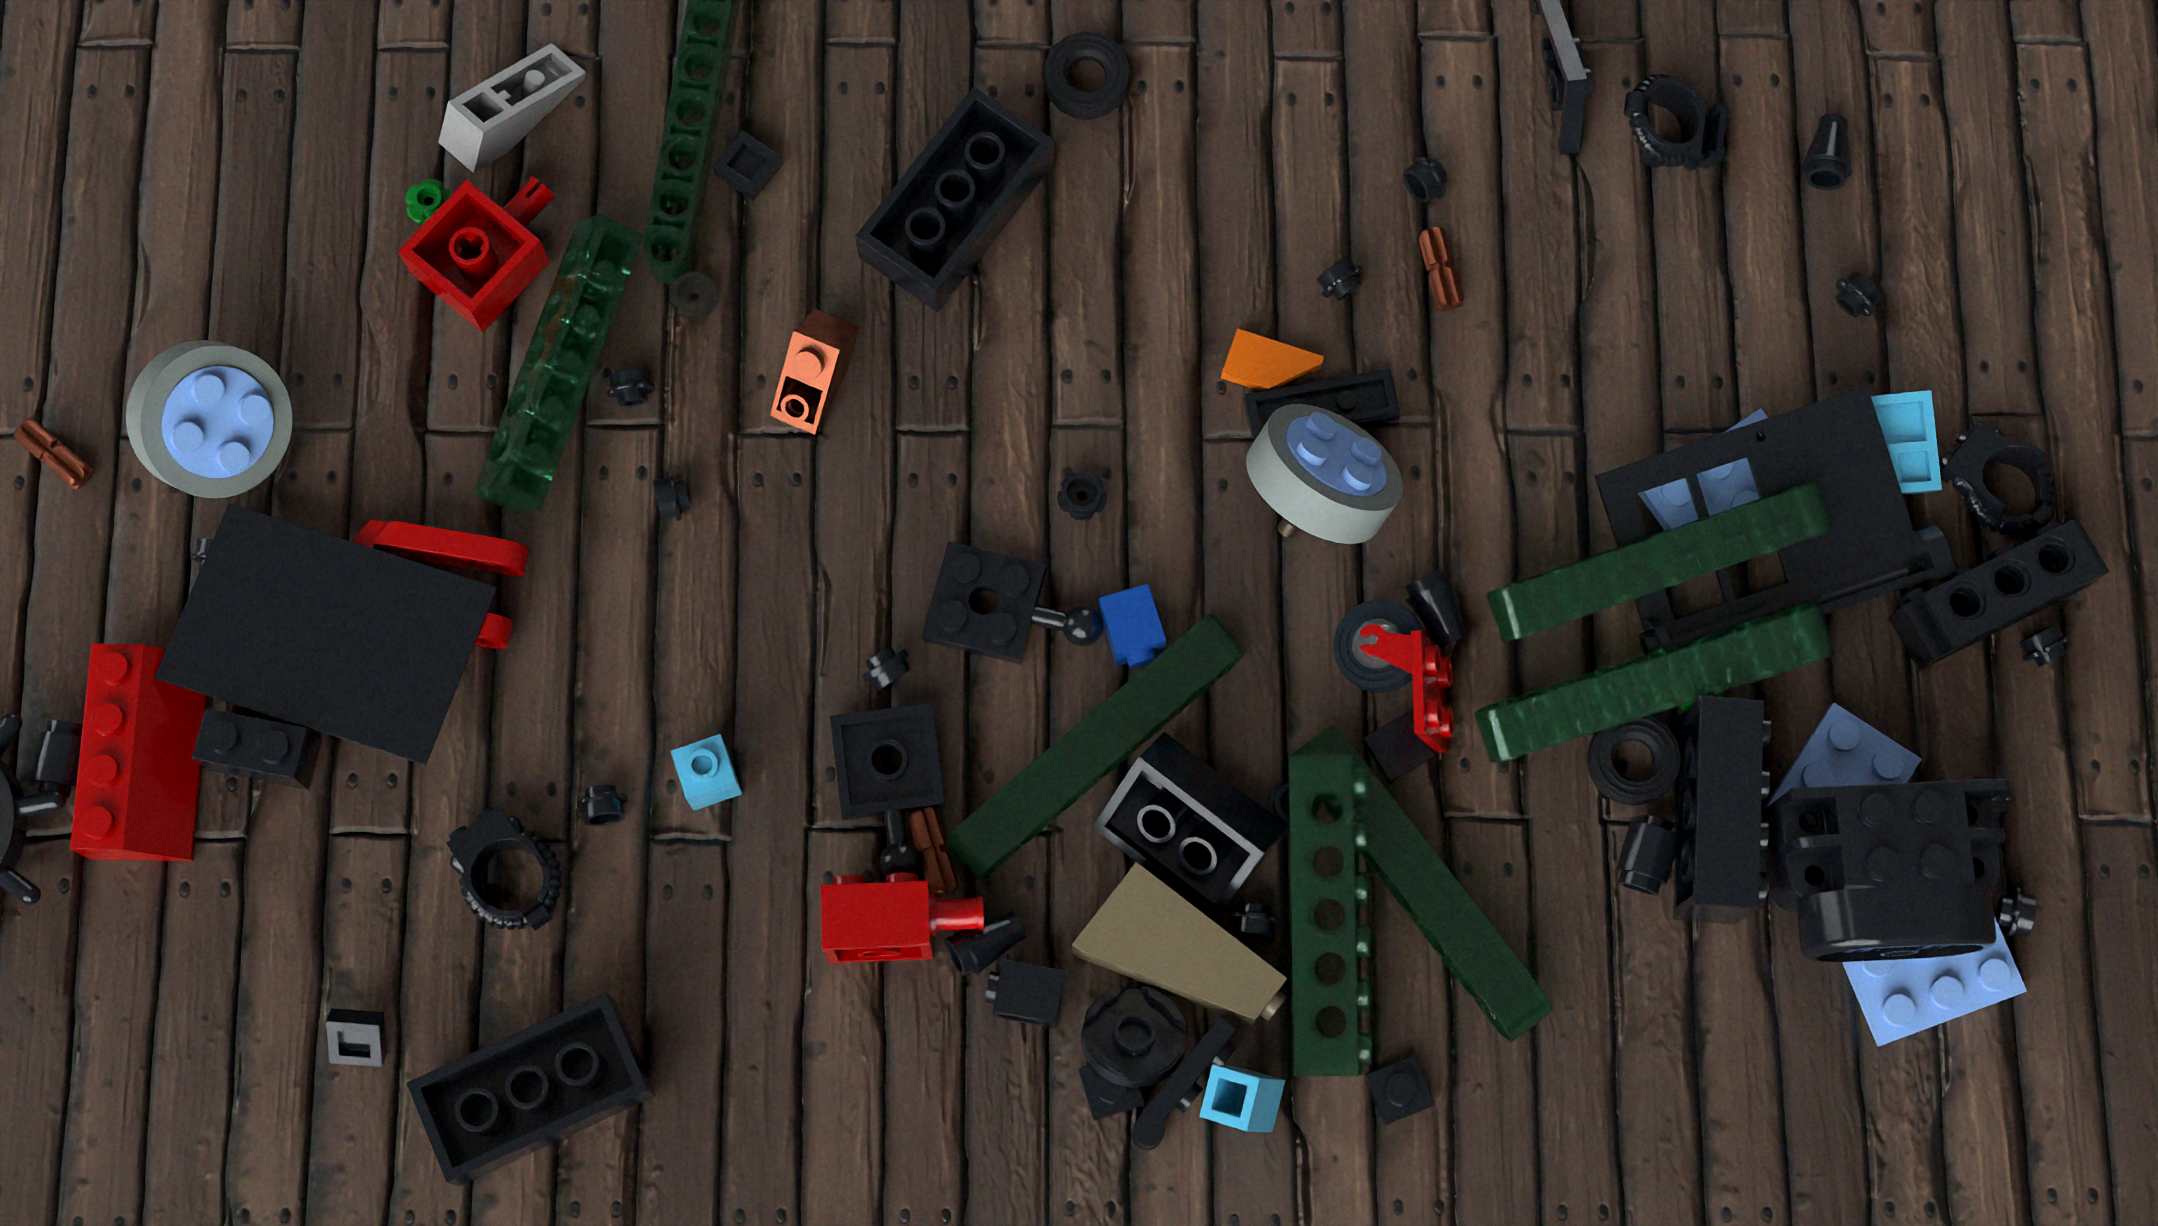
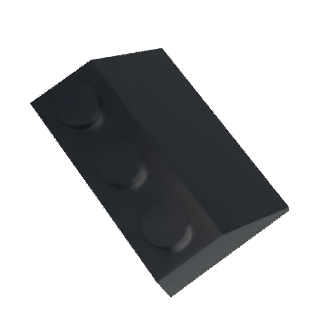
[1092,731,1288,922]

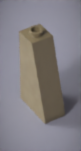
[1071,862,1287,1026]

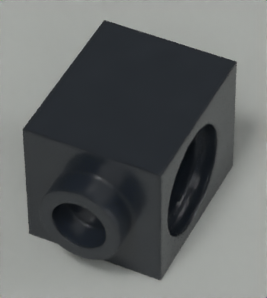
[985,959,1065,1029]

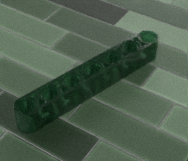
[643,0,741,285]
[1486,480,1834,642]
[1474,603,1835,763]
[945,613,1247,880]
[1290,725,1553,1043]

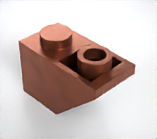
[770,308,860,435]

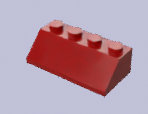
[70,643,209,862]

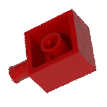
[398,176,555,333]
[821,873,984,963]

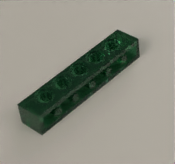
[473,213,644,514]
[1289,754,1373,1076]

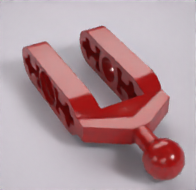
[350,520,530,649]

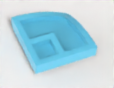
[1871,390,1942,495]

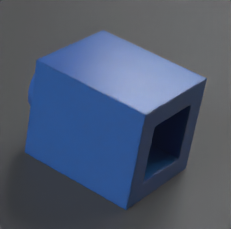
[1098,584,1166,669]

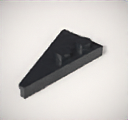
[1532,0,1593,154]

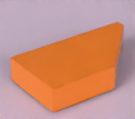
[1221,328,1324,391]

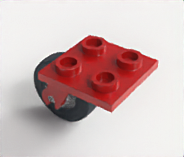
[1333,600,1455,753]

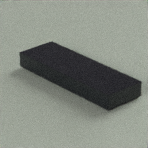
[1243,369,1401,444]

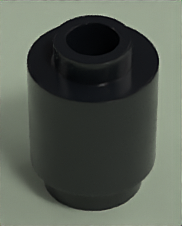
[29,720,83,799]
[1616,815,1681,896]

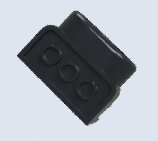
[1761,778,2007,962]

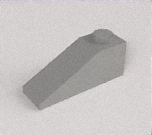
[438,43,586,173]

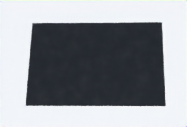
[154,503,497,765]

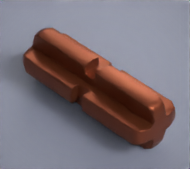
[1419,227,1464,311]
[14,418,93,490]
[907,807,959,897]

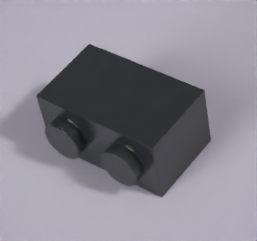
[192,708,322,790]

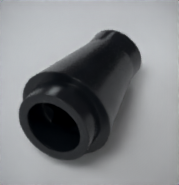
[1802,114,1852,190]
[1405,569,1468,648]
[944,911,1026,976]

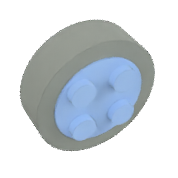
[126,340,293,498]
[1246,404,1403,544]

